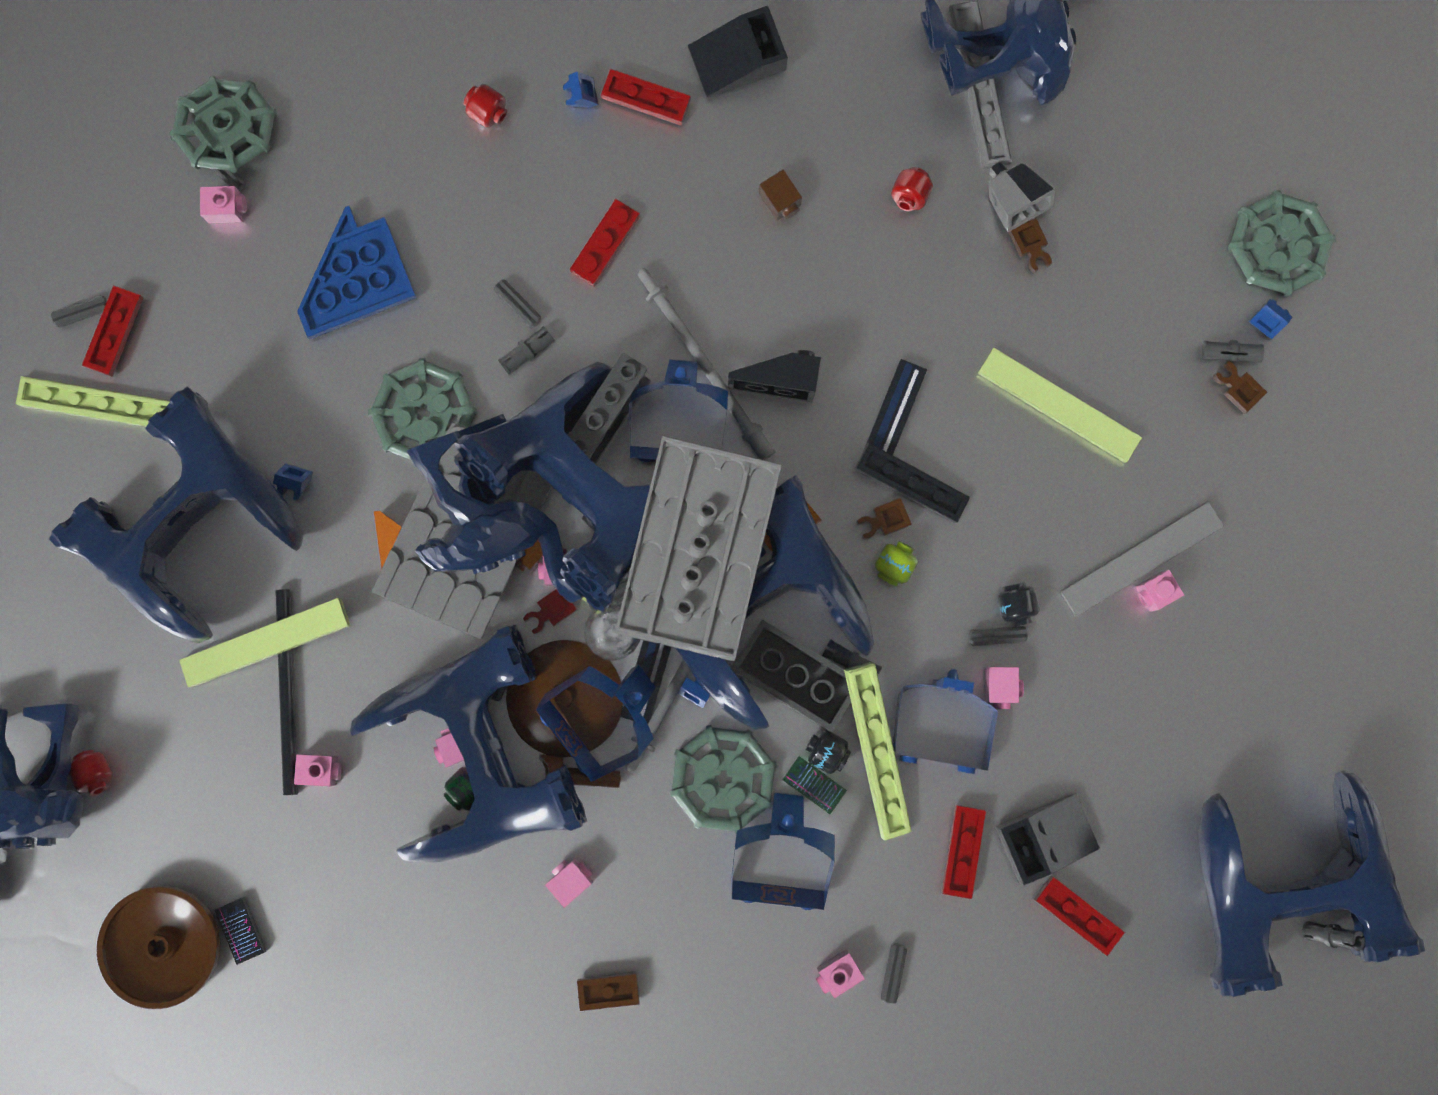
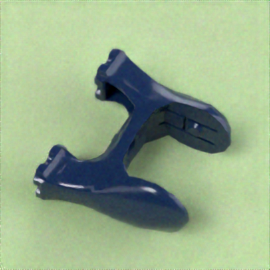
[454,362,702,612]
[49,387,304,643]
[674,475,874,730]
[350,625,587,862]
[1198,770,1425,997]

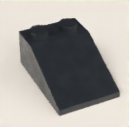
[728,350,821,402]

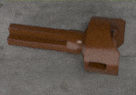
[539,754,621,788]

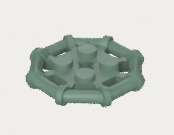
[169,76,277,173]
[1228,190,1336,296]
[368,358,477,460]
[669,725,777,834]

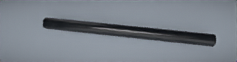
[275,589,298,795]

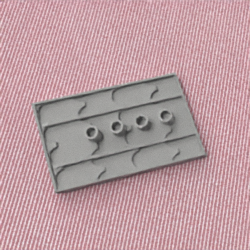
[371,422,552,639]
[615,436,782,661]

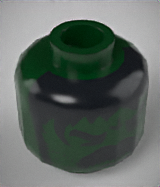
[444,767,475,811]

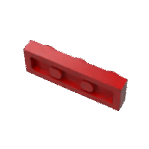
[601,69,691,126]
[570,199,640,287]
[82,285,144,377]
[941,805,986,899]
[1034,876,1125,956]

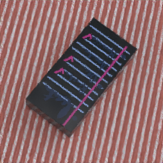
[214,897,267,965]

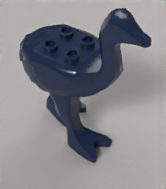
[921,0,1076,105]
[406,414,585,603]
[0,704,84,849]

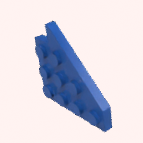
[297,206,417,340]

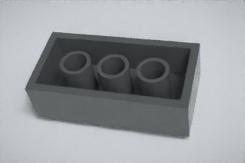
[732,619,851,733]

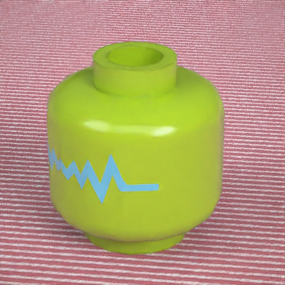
[875,541,918,586]

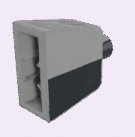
[989,162,1055,232]

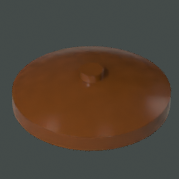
[506,640,623,758]
[97,886,220,1009]

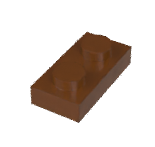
[577,972,640,1011]

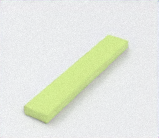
[977,348,1142,463]
[15,376,170,427]
[179,598,351,687]
[844,662,912,841]

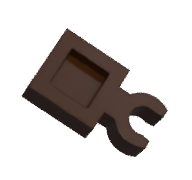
[1008,218,1052,274]
[1213,361,1267,414]
[856,498,912,539]

